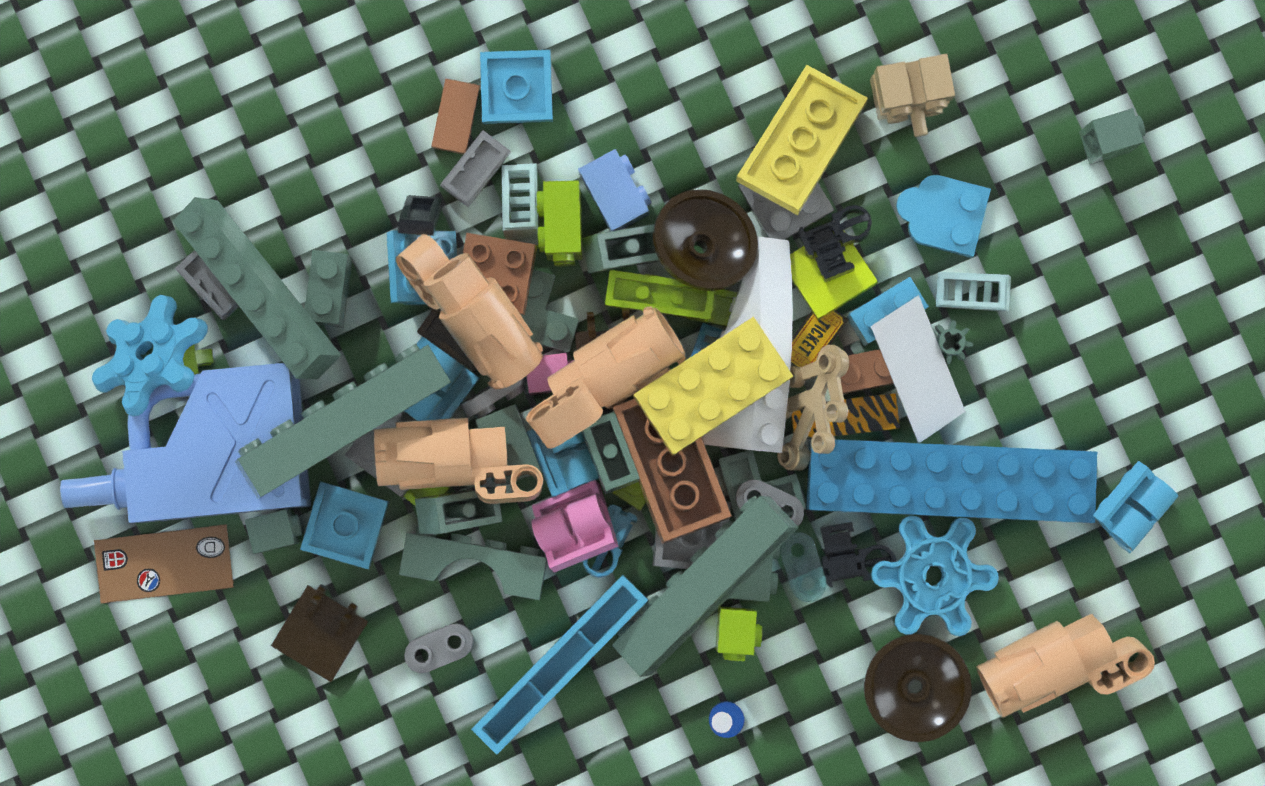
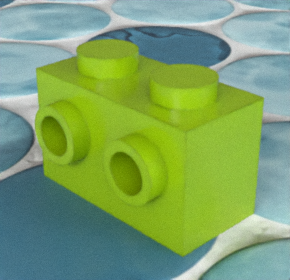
[715,607,762,661]

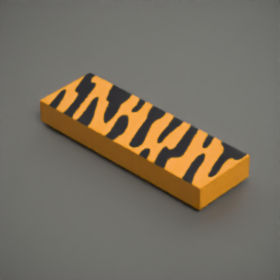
[791,393,900,440]

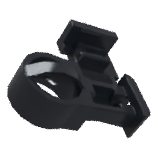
[799,205,872,283]
[820,522,896,587]

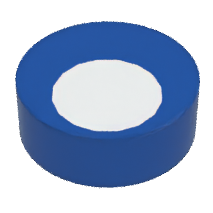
[709,701,744,738]

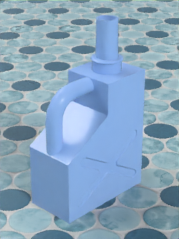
[60,363,311,523]

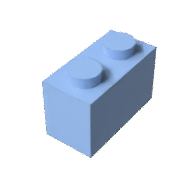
[578,149,652,232]

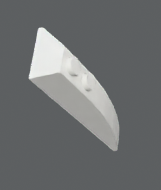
[701,236,793,453]

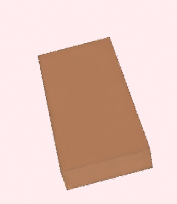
[431,79,481,155]

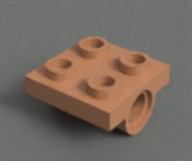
[463,233,537,315]

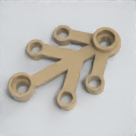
[778,345,849,471]

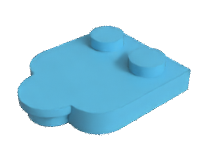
[896,175,991,258]

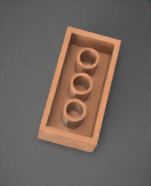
[612,399,731,544]

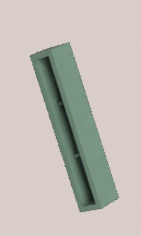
[172,197,341,379]
[612,496,799,677]

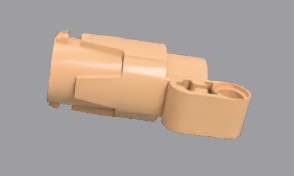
[396,234,543,389]
[526,306,686,449]
[374,417,543,504]
[976,614,1155,718]

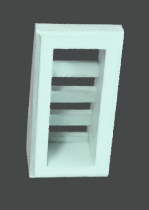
[502,163,540,240]
[936,272,1011,311]

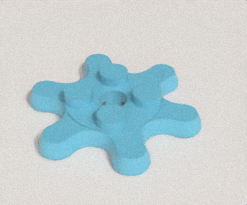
[92,295,208,417]
[871,515,999,636]

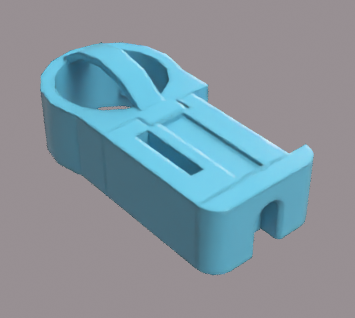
[582,505,637,578]

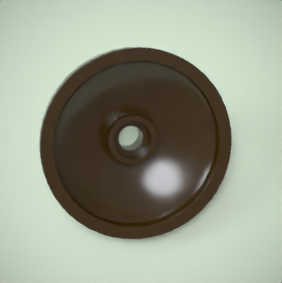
[653,189,758,291]
[864,634,972,742]

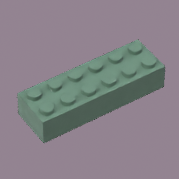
[235,344,451,499]

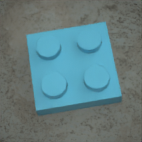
[480,50,553,124]
[300,482,390,569]

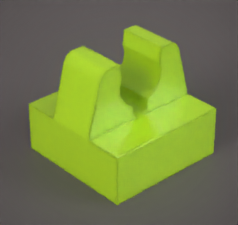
[183,344,214,374]

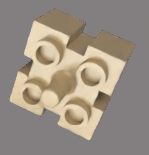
[870,54,955,137]

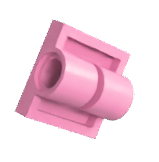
[531,480,619,573]

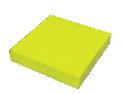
[790,230,878,320]

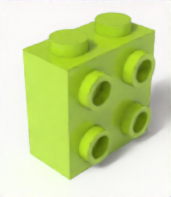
[537,180,583,266]

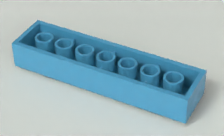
[806,439,1098,523]

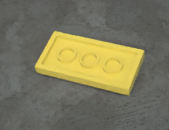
[736,65,868,215]
[633,316,793,456]

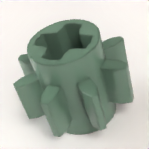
[935,320,973,365]

